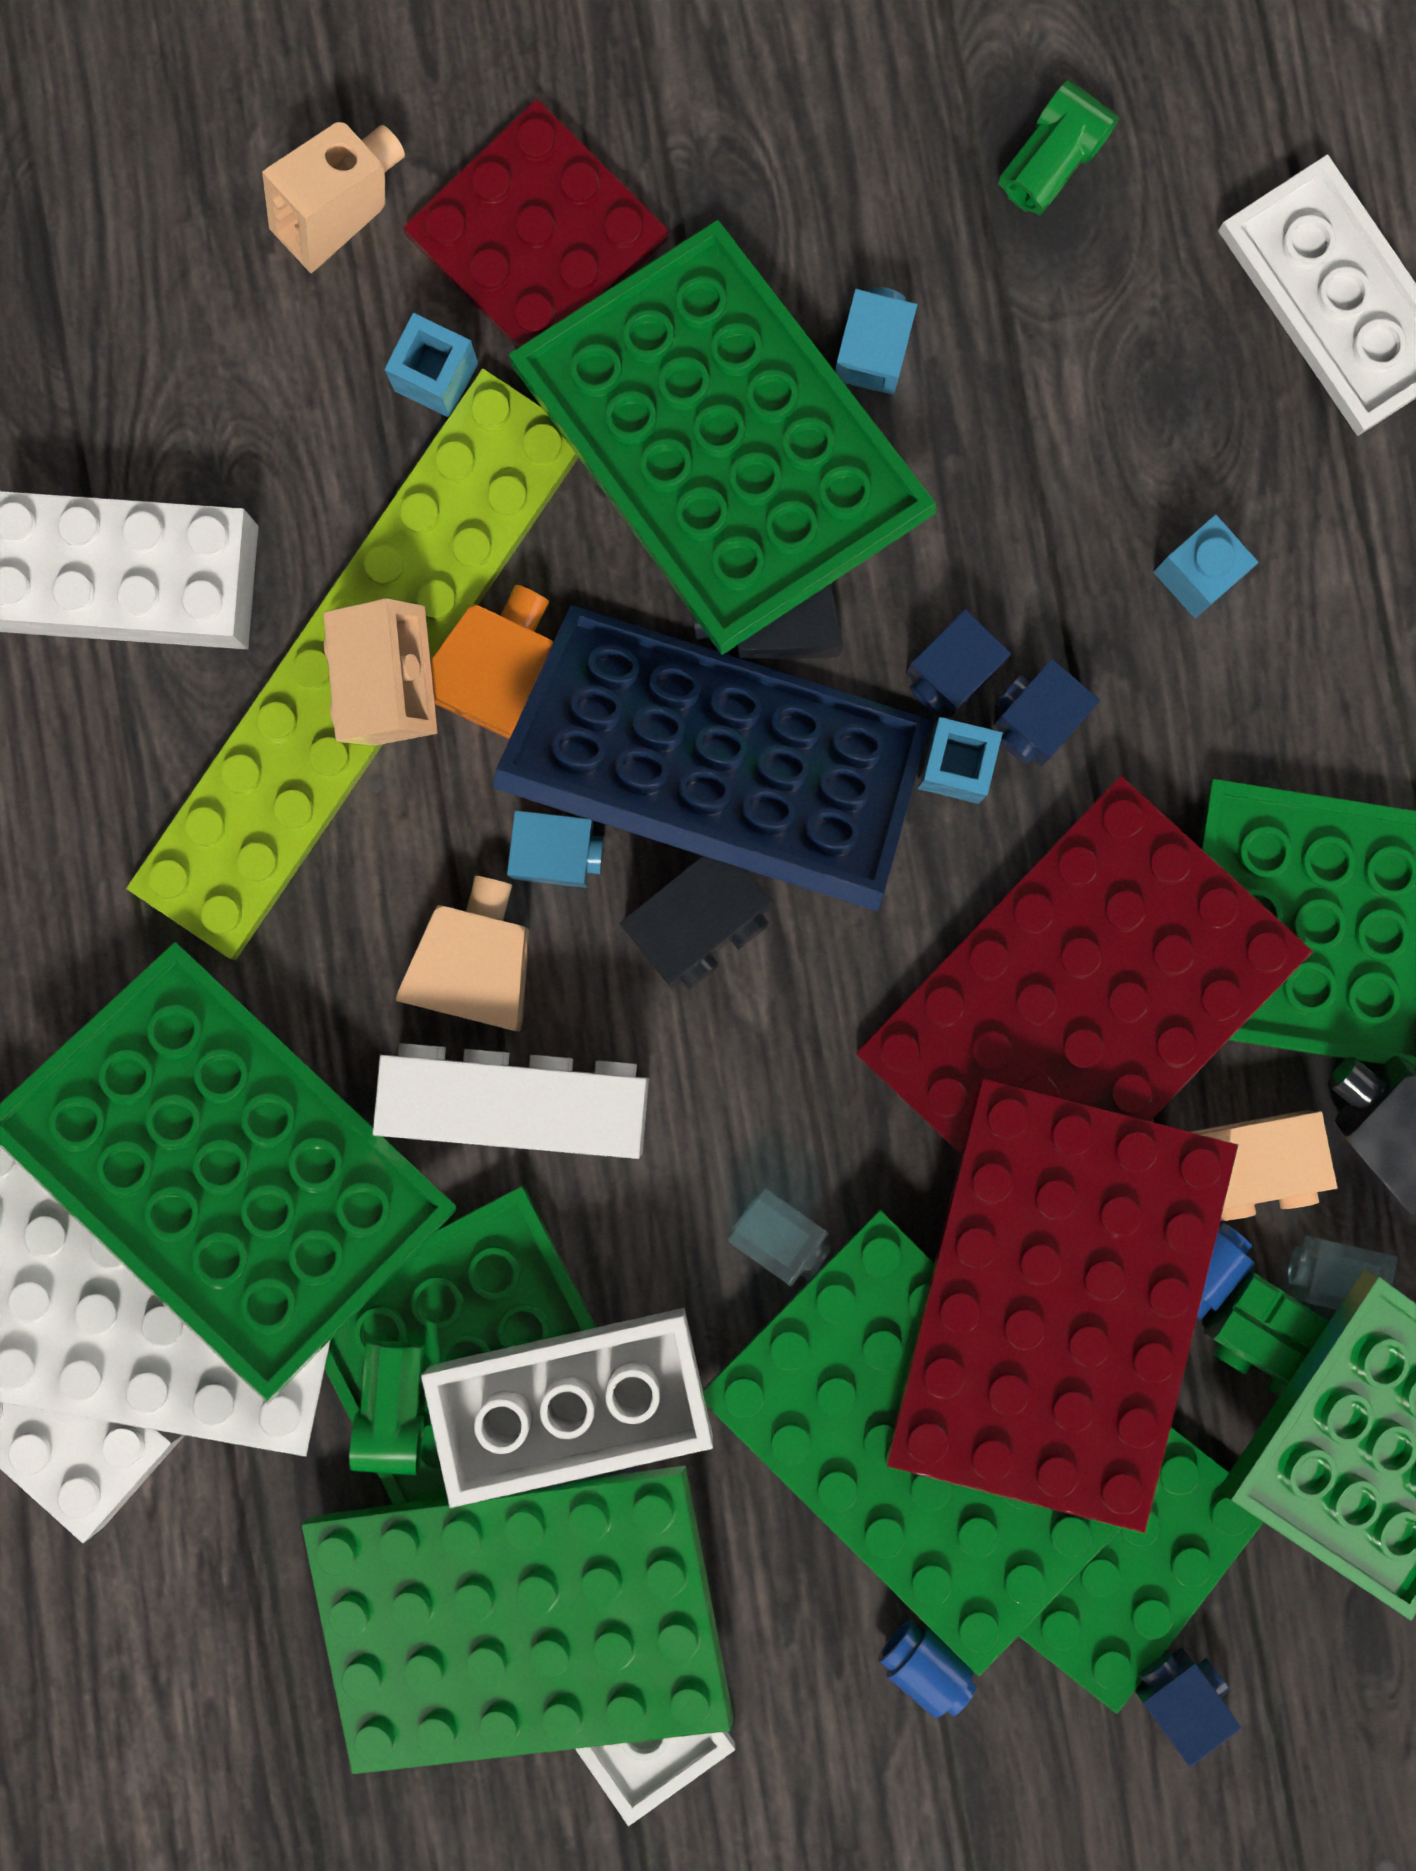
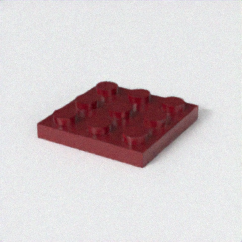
[403,99,669,349]

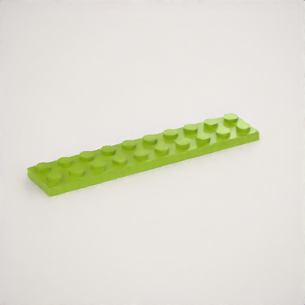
[126,369,578,960]

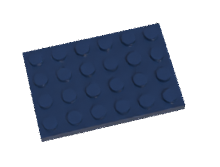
[492,605,931,912]

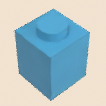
[835,287,917,395]
[384,313,478,418]
[1154,515,1259,619]
[917,717,1003,804]
[507,811,605,888]

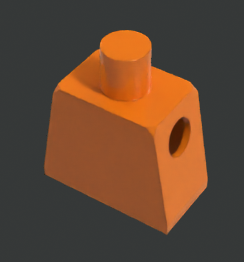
[430,585,554,739]

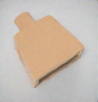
[262,122,405,273]
[396,876,529,1032]

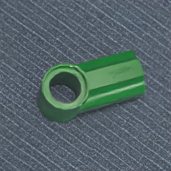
[998,79,1119,215]
[350,1341,424,1475]

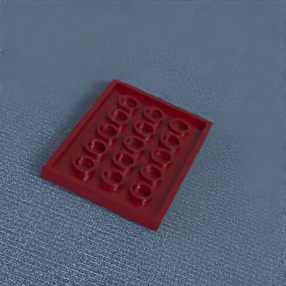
[856,776,1313,1154]
[885,1079,1239,1533]

